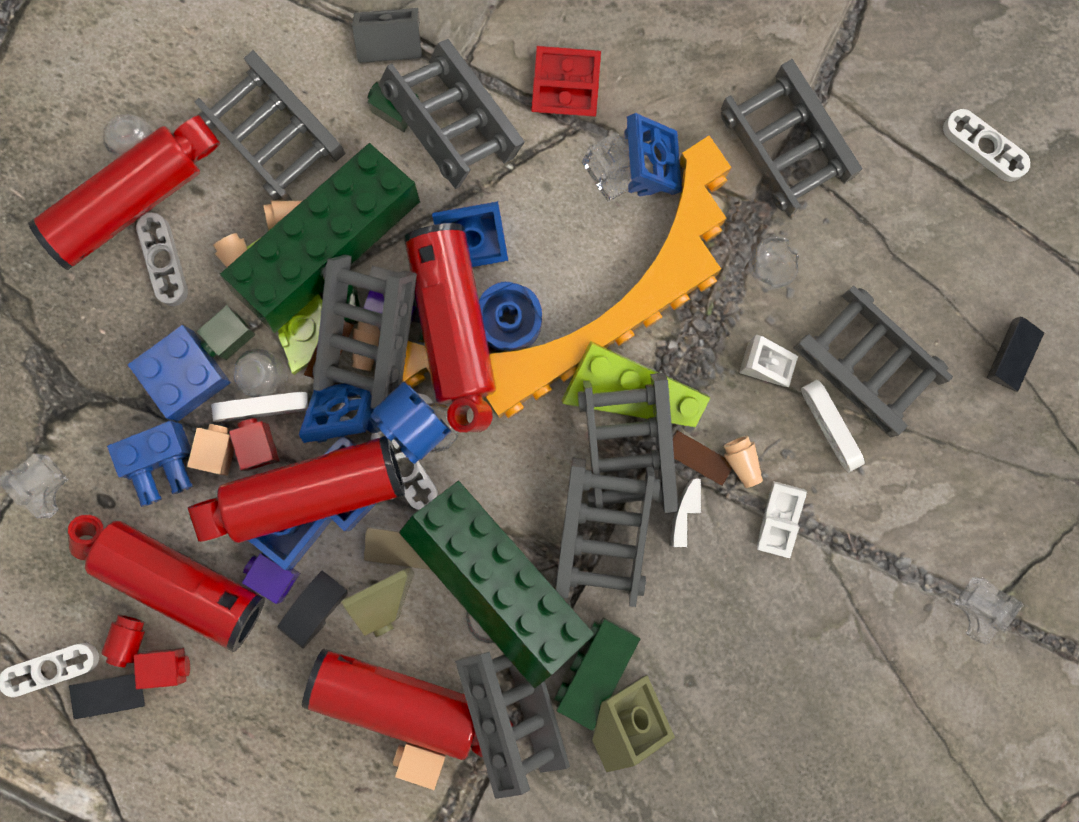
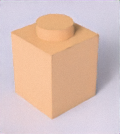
[187,424,234,476]
[393,742,446,790]

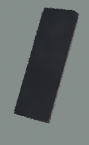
[987,316,1044,392]

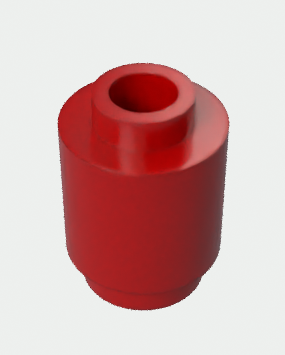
[101,615,145,668]

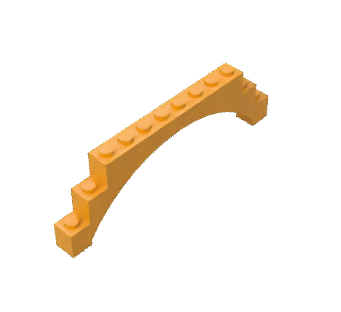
[402,135,732,419]

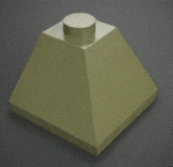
[341,567,414,637]
[592,675,675,772]

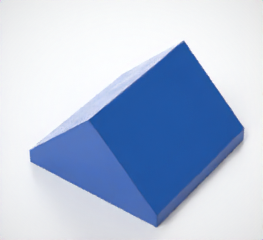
[432,201,509,267]

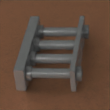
[378,39,525,189]
[194,50,346,201]
[721,58,863,217]
[313,255,417,409]
[793,286,953,438]
[578,373,678,513]
[555,457,660,607]
[455,651,570,799]

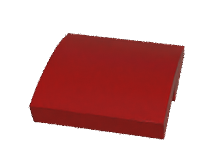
[532,46,601,117]

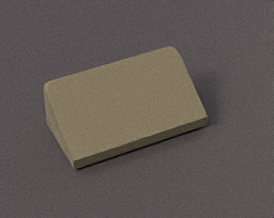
[364,527,430,570]

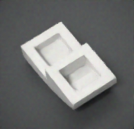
[670,479,701,547]
[757,481,807,558]

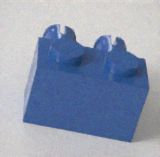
[107,421,193,507]

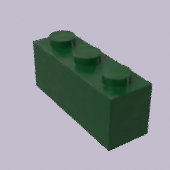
[553,617,641,731]

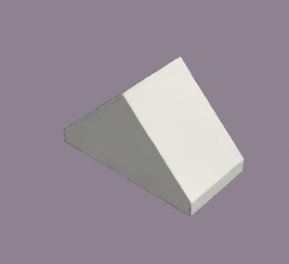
[739,335,798,387]

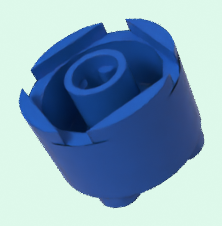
[479,282,542,353]
[370,381,452,464]

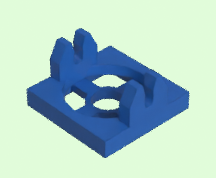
[624,113,682,196]
[299,383,380,443]

